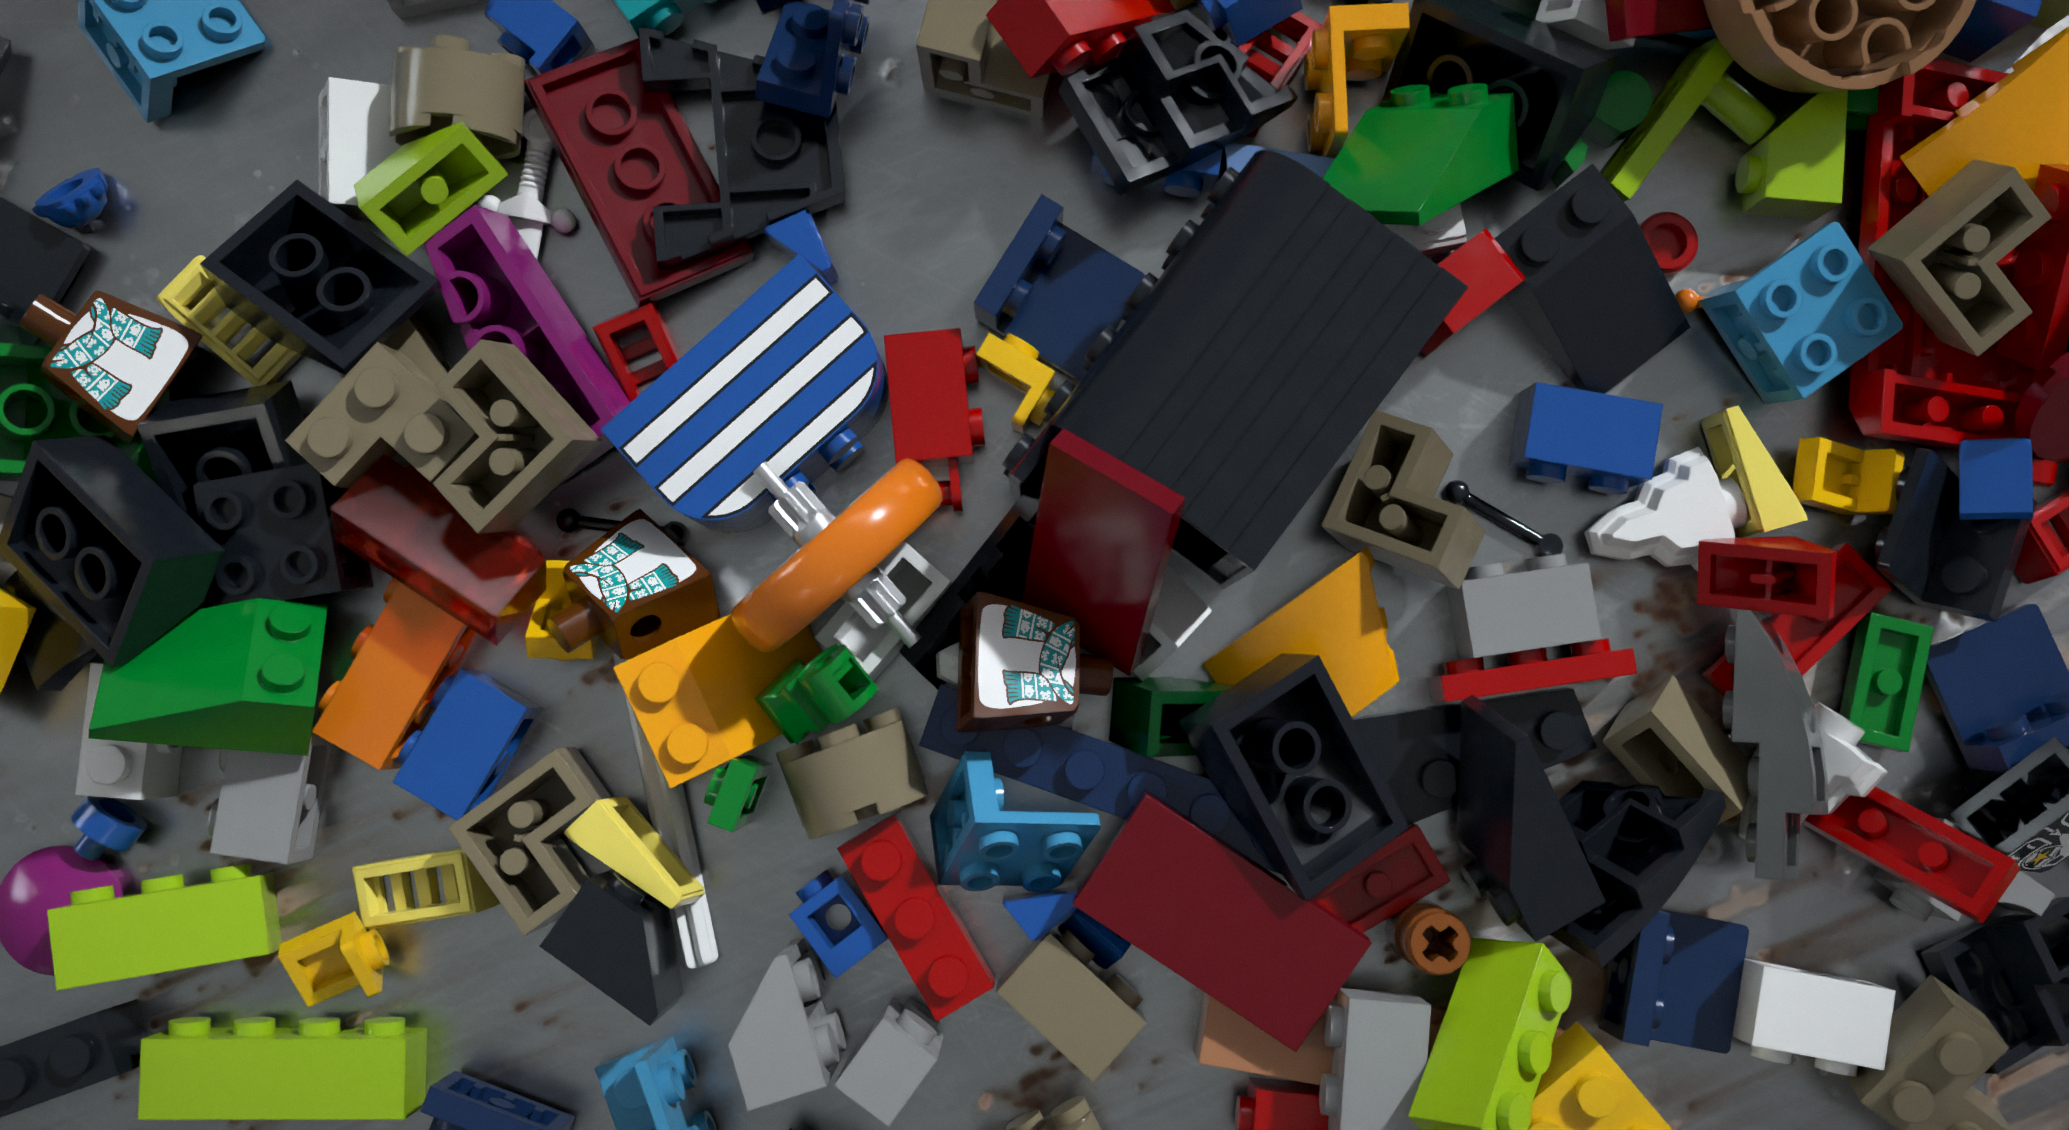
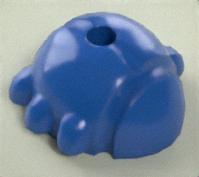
[32,168,108,228]

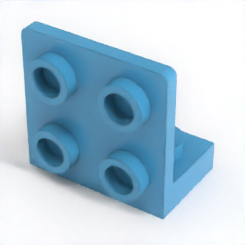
[78,0,265,123]
[1699,222,1903,404]
[930,751,1101,892]
[594,1036,717,1130]

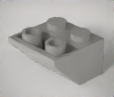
[728,937,846,1111]

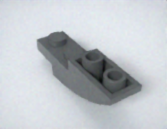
[1722,610,1828,881]

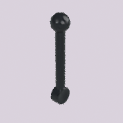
[1444,480,1563,557]
[556,508,689,546]

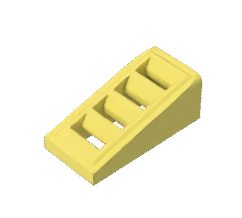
[157,255,302,387]
[1701,406,1808,538]
[564,796,705,909]
[352,847,500,930]

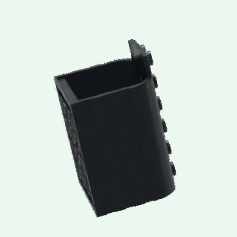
[1002,150,1468,589]

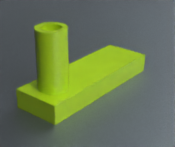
[1600,37,1776,202]

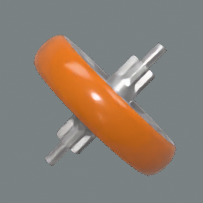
[731,458,943,653]

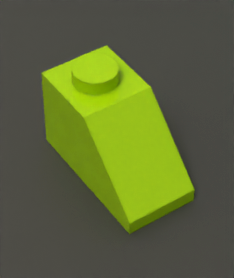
[1735,91,1848,220]
[354,121,508,257]

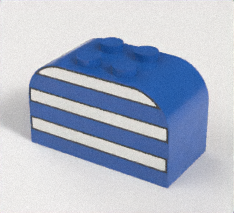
[600,253,889,533]

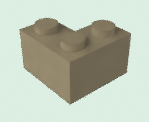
[916,0,1055,119]
[1867,159,2052,357]
[433,339,602,534]
[285,342,479,492]
[1321,410,1486,590]
[448,747,612,936]
[1847,975,2011,1130]

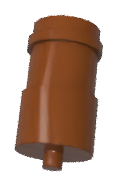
[1385,899,1471,976]

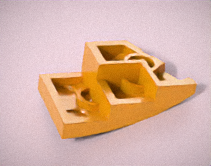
[1900,27,2069,196]
[1203,546,1400,717]

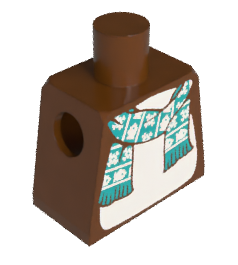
[18,290,203,444]
[547,509,720,659]
[956,592,1113,733]

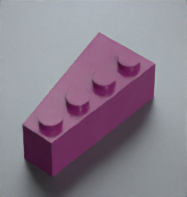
[424,205,630,488]

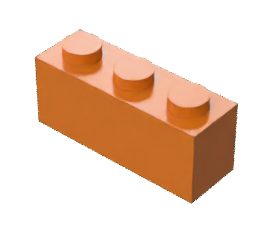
[312,561,497,770]

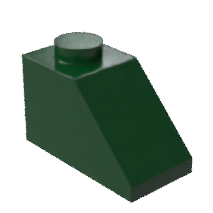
[1109,677,1233,757]

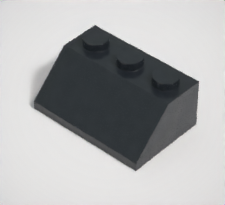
[1381,0,1618,191]
[0,435,225,667]

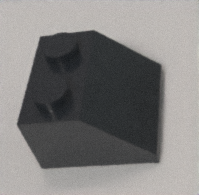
[539,869,683,1026]

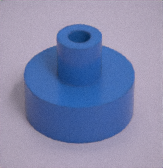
[71,796,147,861]

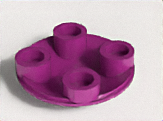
[0,845,124,976]

